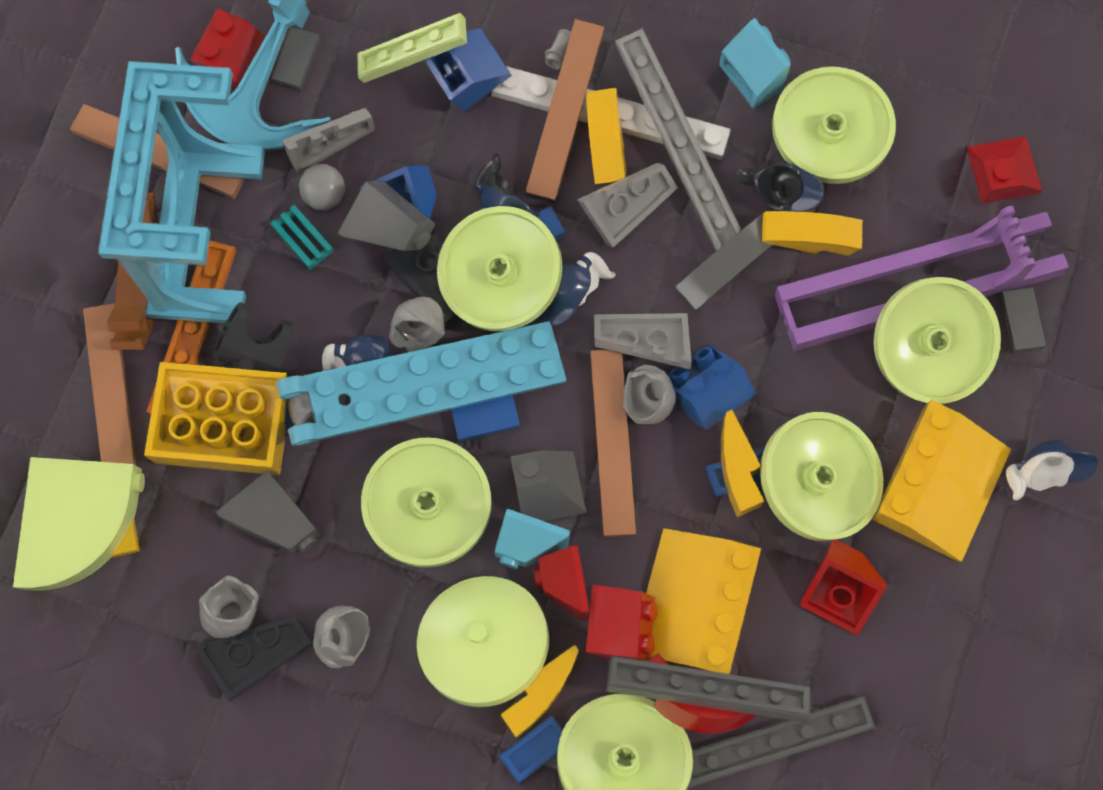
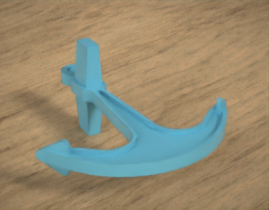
[175,0,331,151]

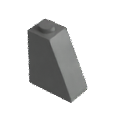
[338,181,435,251]
[216,471,320,555]

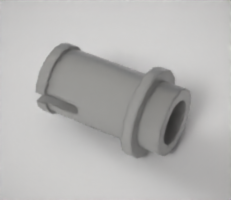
[545,29,571,69]

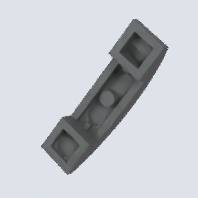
[675,211,773,311]

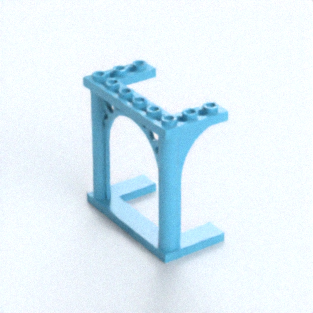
[99,61,265,323]

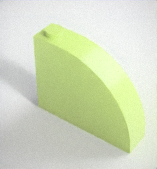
[13,457,145,591]

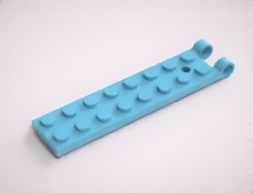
[276,321,567,446]

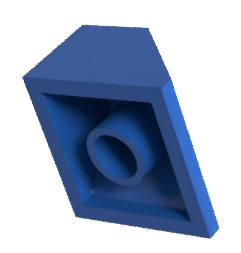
[360,166,437,219]

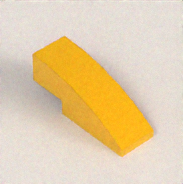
[586,88,627,184]
[762,211,862,256]
[721,410,764,518]
[501,645,579,739]

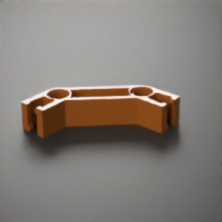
[107,193,158,350]

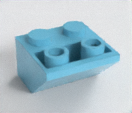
[719,18,791,110]

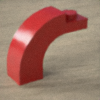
[648,653,756,734]

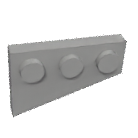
[282,108,375,175]
[577,163,678,248]
[594,313,692,370]

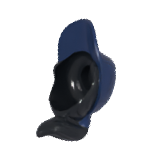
[474,153,540,218]
[736,163,824,211]

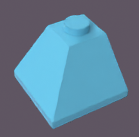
[495,509,570,569]

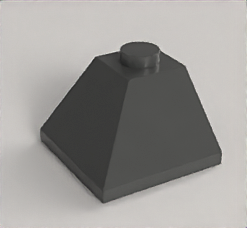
[510,450,586,522]

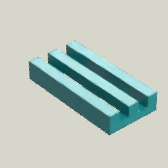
[270,205,334,270]

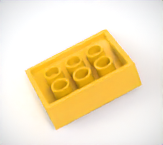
[144,362,287,475]
[872,400,1011,562]
[646,528,761,674]

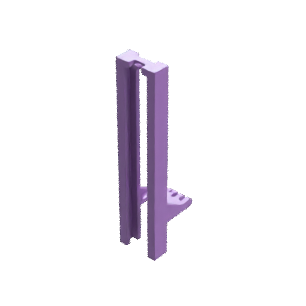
[774,206,1069,351]

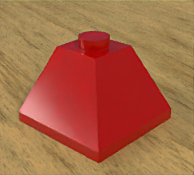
[967,136,1042,204]
[799,540,887,636]
[533,545,589,621]

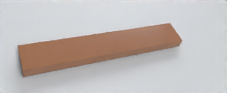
[526,19,604,202]
[70,104,246,200]
[83,303,136,465]
[590,350,636,538]

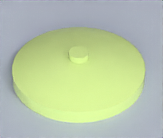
[772,67,896,184]
[437,206,562,331]
[874,277,1001,404]
[760,412,883,541]
[361,438,491,567]
[417,576,549,707]
[557,694,693,790]

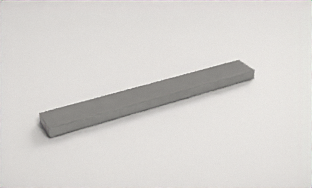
[615,28,741,251]

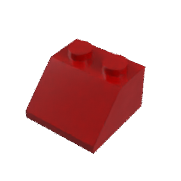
[191,9,266,90]
[586,585,657,661]

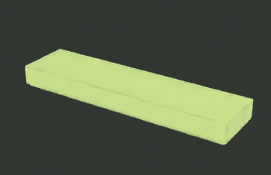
[357,13,467,83]

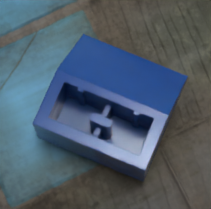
[425,28,512,112]
[668,344,756,430]

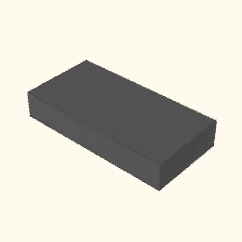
[271,27,321,91]
[1000,288,1046,353]

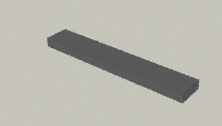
[606,656,810,722]
[687,696,876,788]

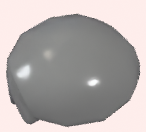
[299,164,345,210]

